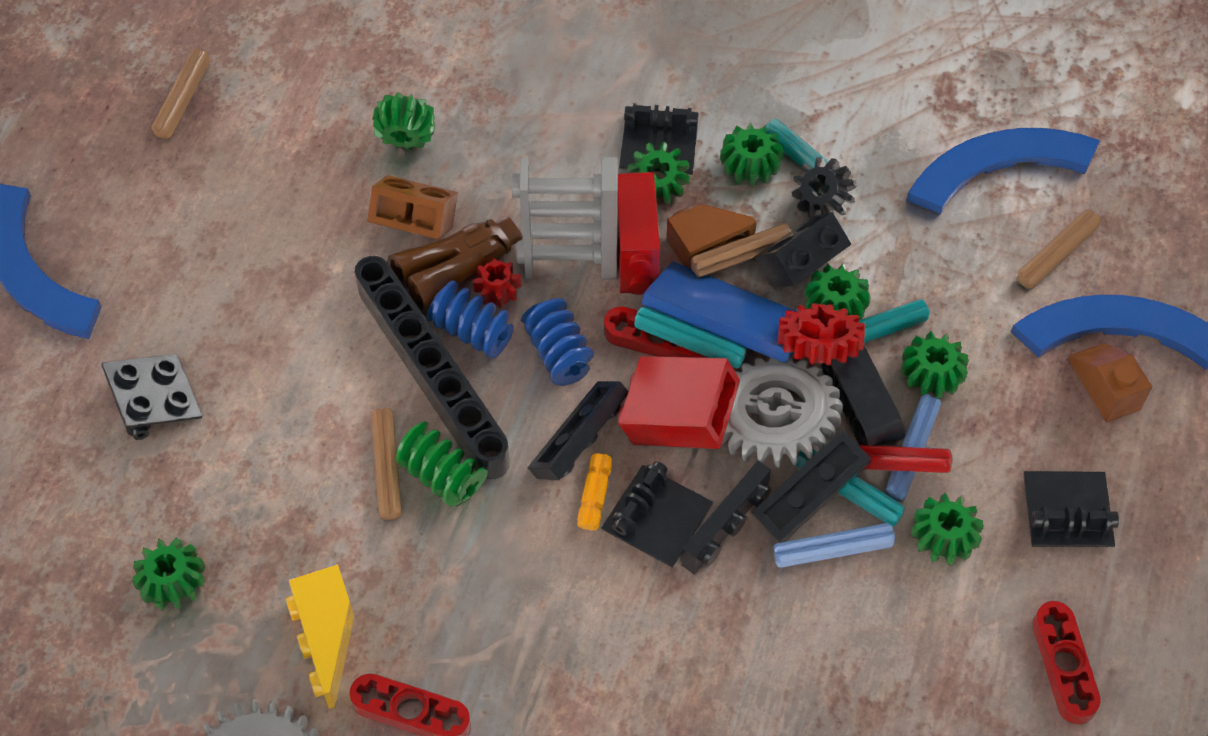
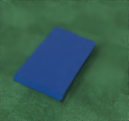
[642,261,797,363]

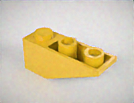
[285,564,354,709]

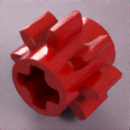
[473,258,522,308]

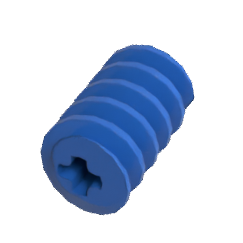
[427,280,514,359]
[520,298,594,386]

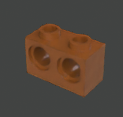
[367,175,458,240]

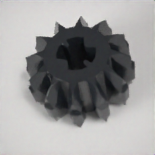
[791,157,857,218]

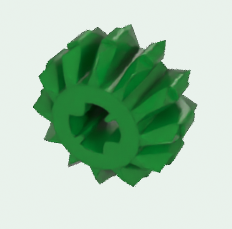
[372,92,435,150]
[720,122,783,187]
[627,142,690,205]
[804,262,871,320]
[900,331,969,399]
[911,492,984,566]
[132,537,206,611]

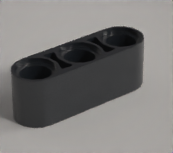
[821,346,905,446]

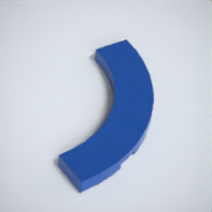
[906,128,1100,214]
[0,184,102,339]
[1011,295,1208,370]

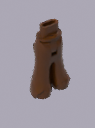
[387,216,523,317]

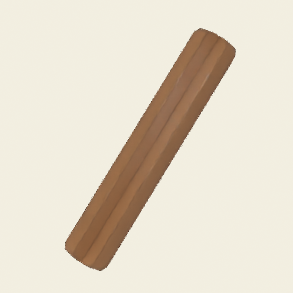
[151,48,210,140]
[1016,209,1101,289]
[690,224,792,277]
[371,408,402,520]

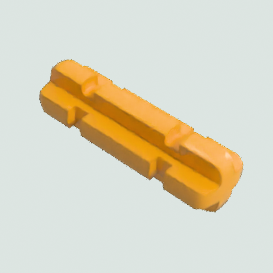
[577,453,612,531]

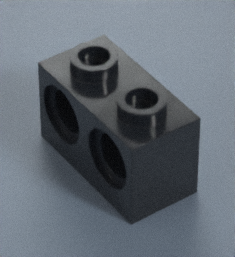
[755,212,852,289]

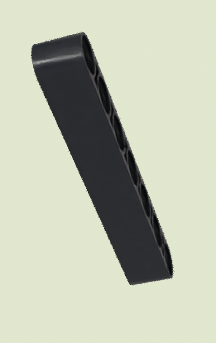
[355,256,510,479]

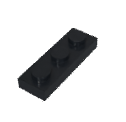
[527,381,629,480]
[752,430,872,543]
[681,461,772,575]

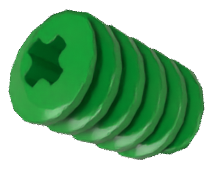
[396,421,488,507]

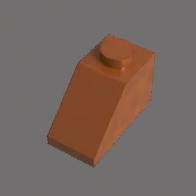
[666,204,757,268]
[1068,343,1153,423]

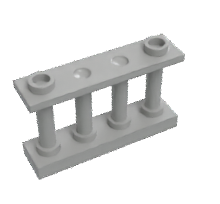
[512,157,618,279]

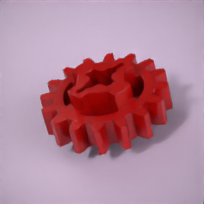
[778,303,865,365]

